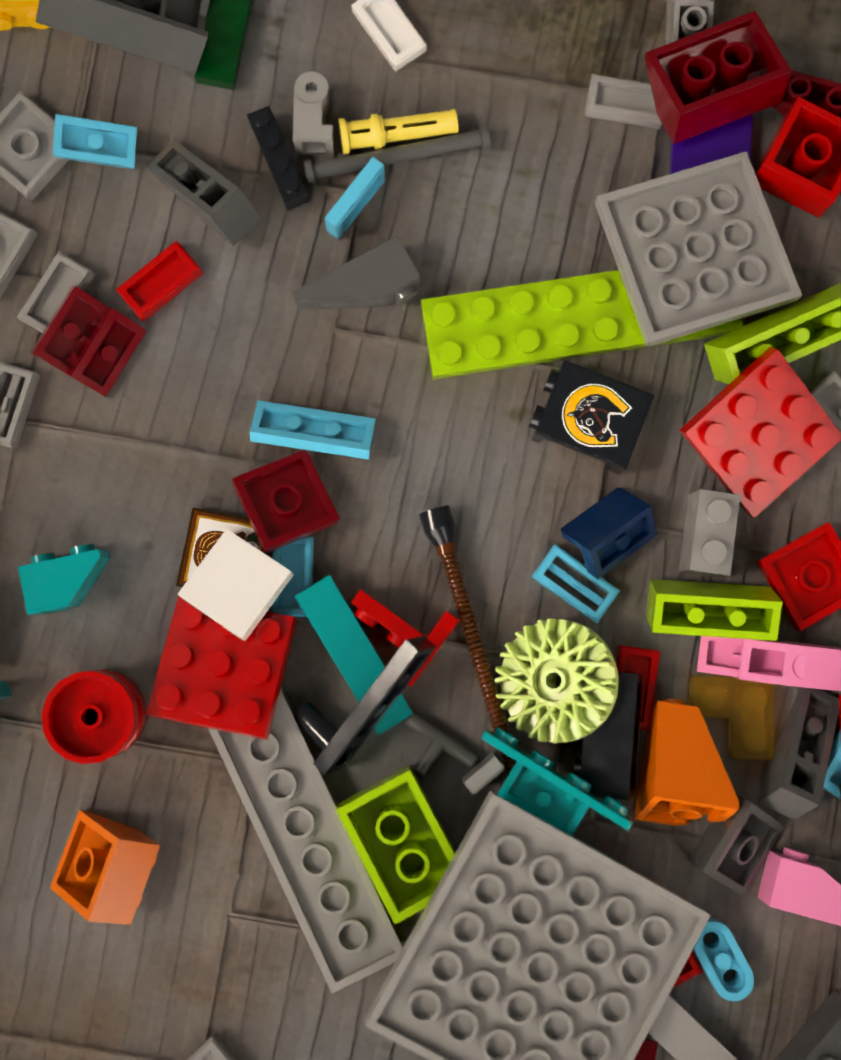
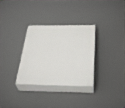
[177,529,294,642]

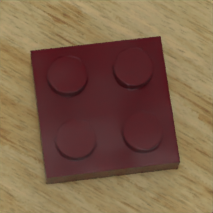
[232,450,340,554]

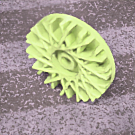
[495,619,619,743]

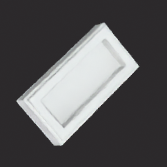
[351,0,427,72]

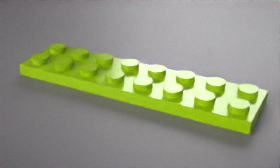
[421,270,743,379]

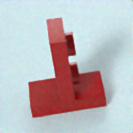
[351,589,459,687]

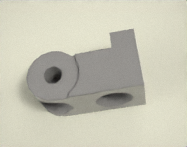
[293,71,335,155]

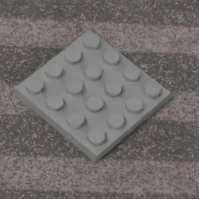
[594,151,802,347]

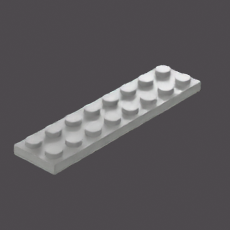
[208,687,404,994]

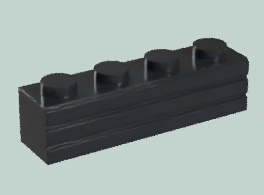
[247,106,309,211]

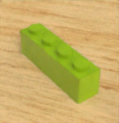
[704,283,841,384]

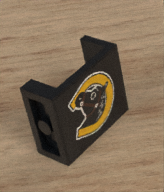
[529,360,655,475]

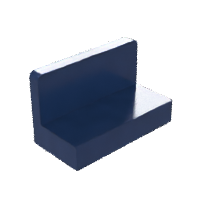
[560,488,658,579]

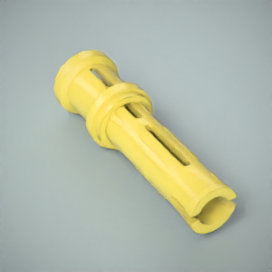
[338,109,458,155]

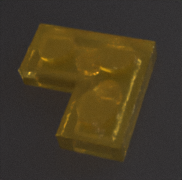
[689,676,774,760]

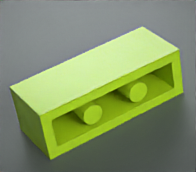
[646,579,782,641]

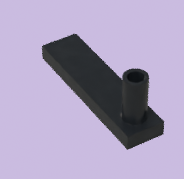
[294,636,436,775]

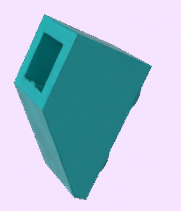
[18,544,110,615]

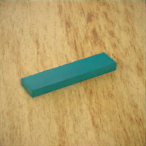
[295,575,413,735]

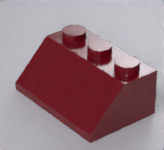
[645,10,792,144]

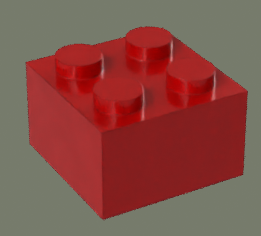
[755,96,841,218]

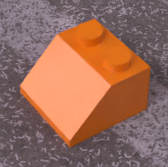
[50,810,160,925]

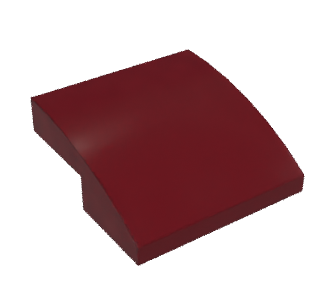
[30,285,147,397]

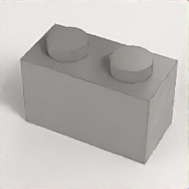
[679,489,740,578]

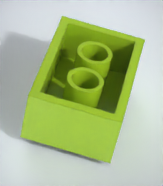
[335,764,456,924]

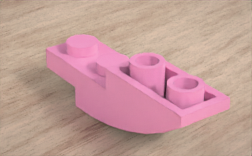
[697,636,841,691]

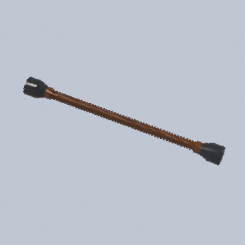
[419,505,517,777]

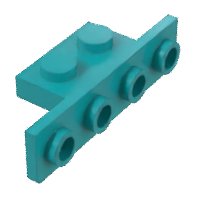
[481,727,633,835]

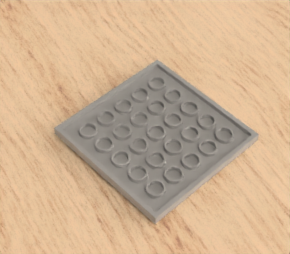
[364,790,711,1060]

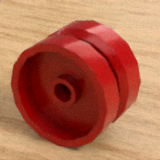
[41,669,147,764]

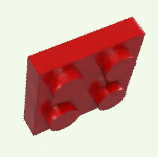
[756,522,841,631]

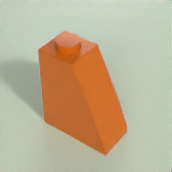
[635,699,739,826]

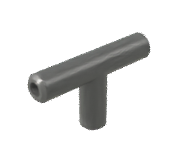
[405,711,479,777]

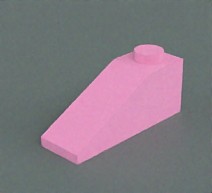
[757,847,841,926]

